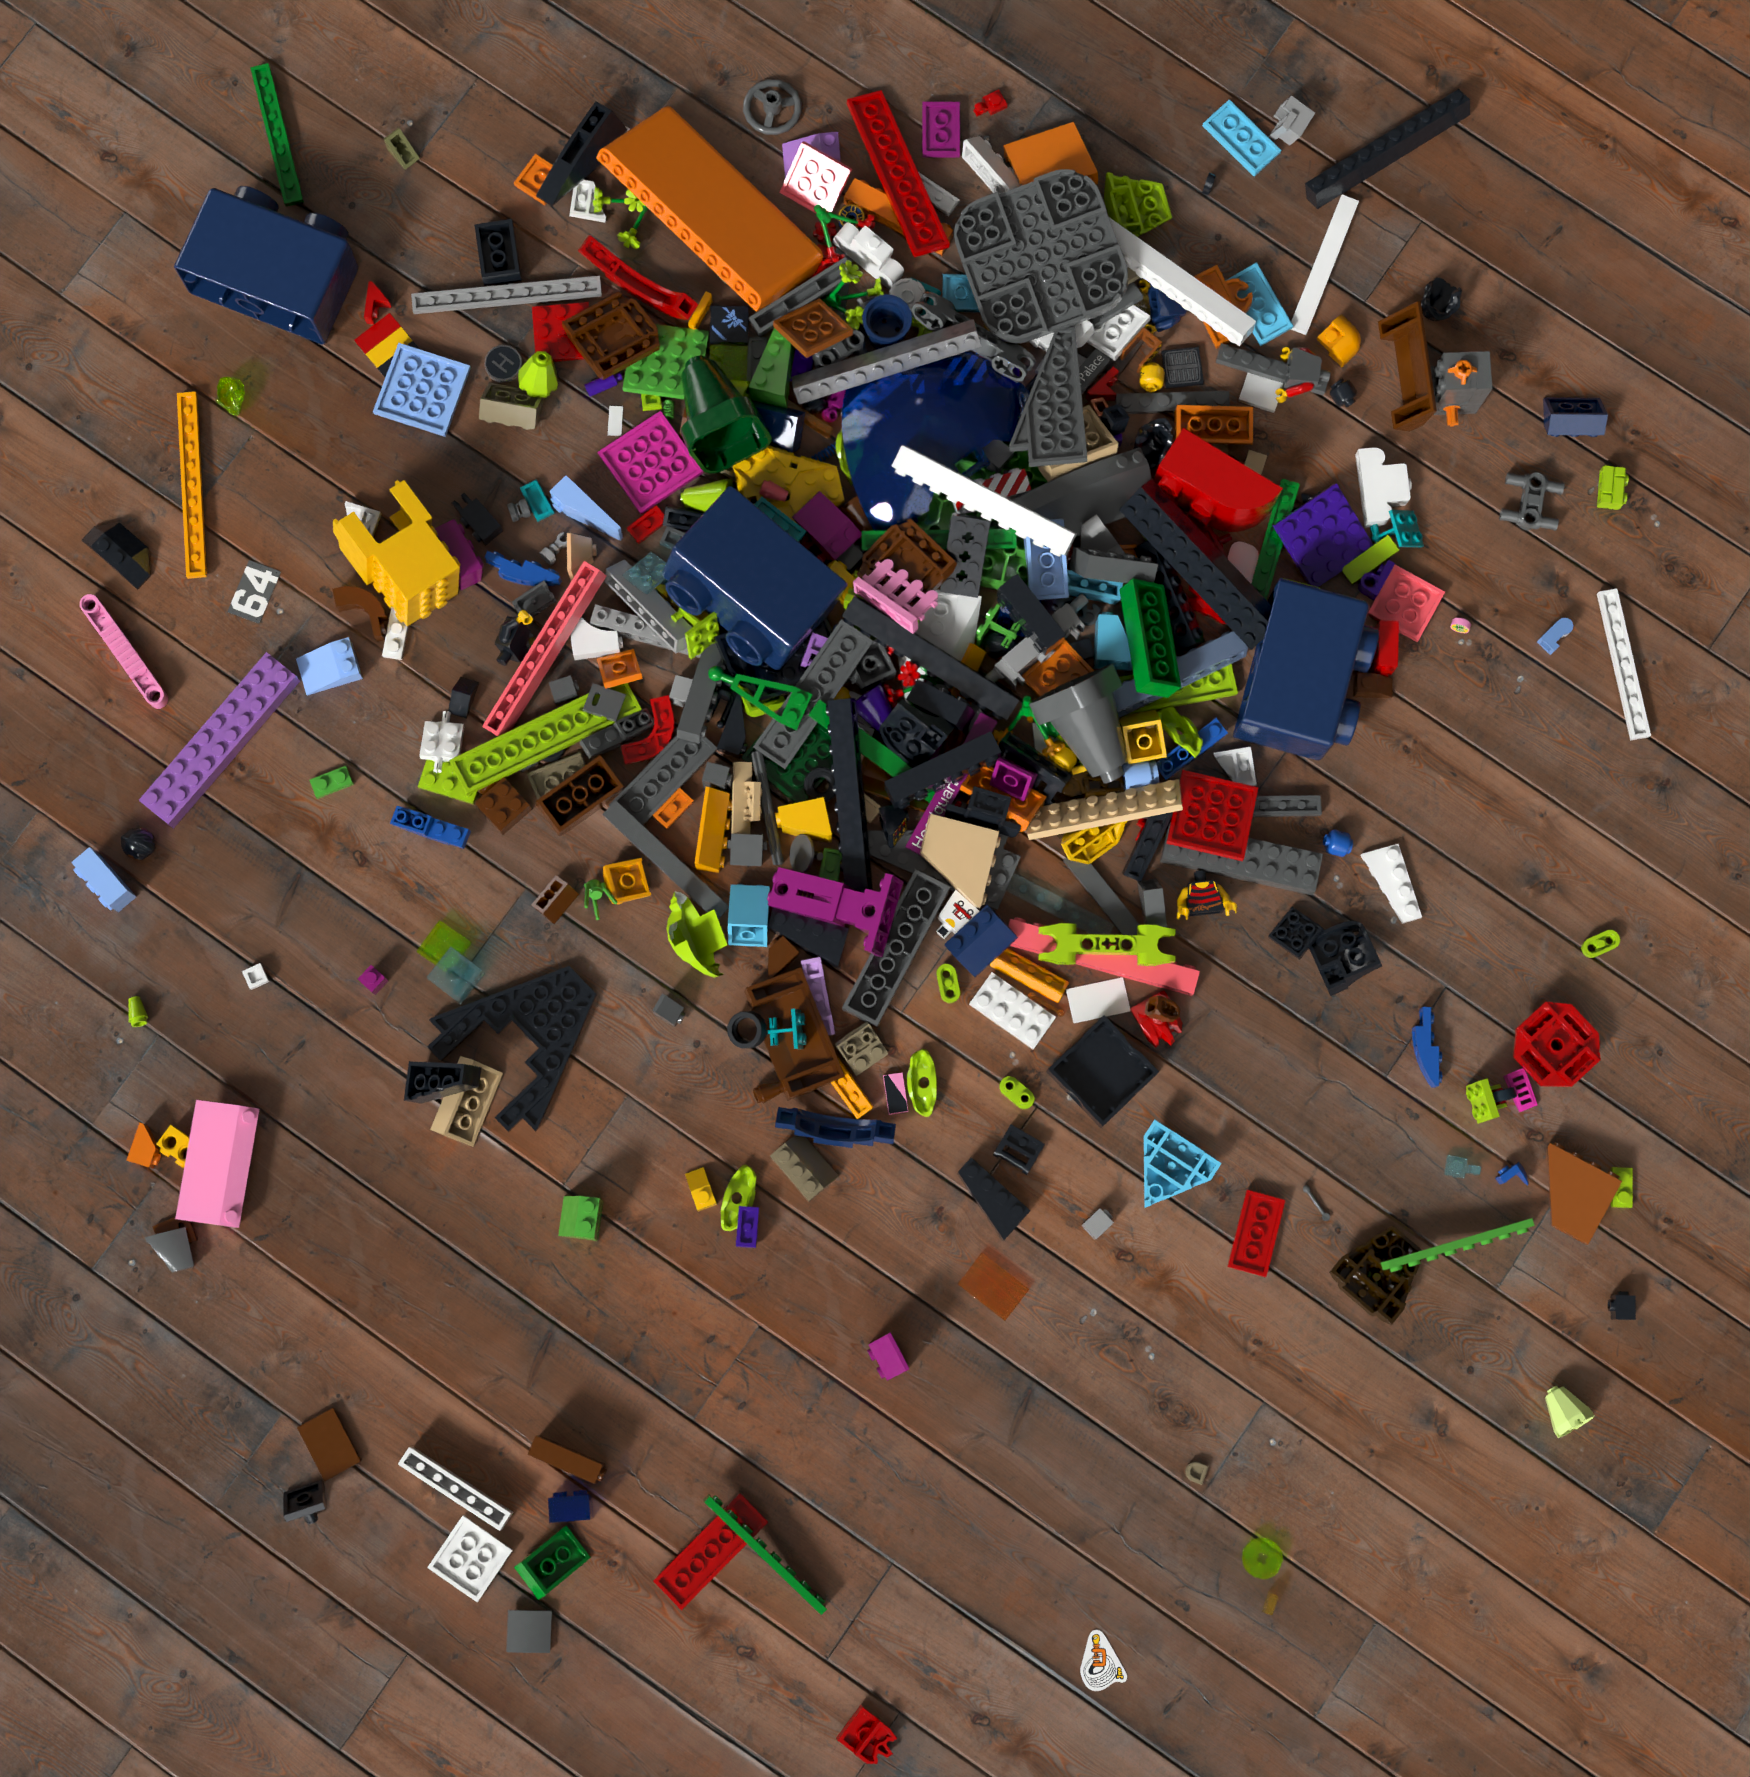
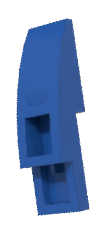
[484,551,562,586]
[1156,718,1228,780]
[390,806,471,849]
[1412,1007,1442,1088]

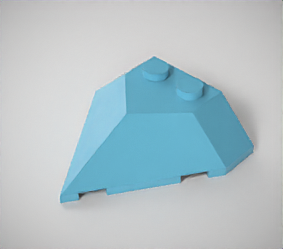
[1144,1119,1222,1208]

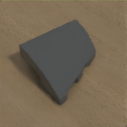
[145,1227,194,1273]

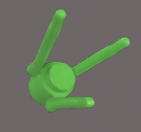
[584,879,617,920]

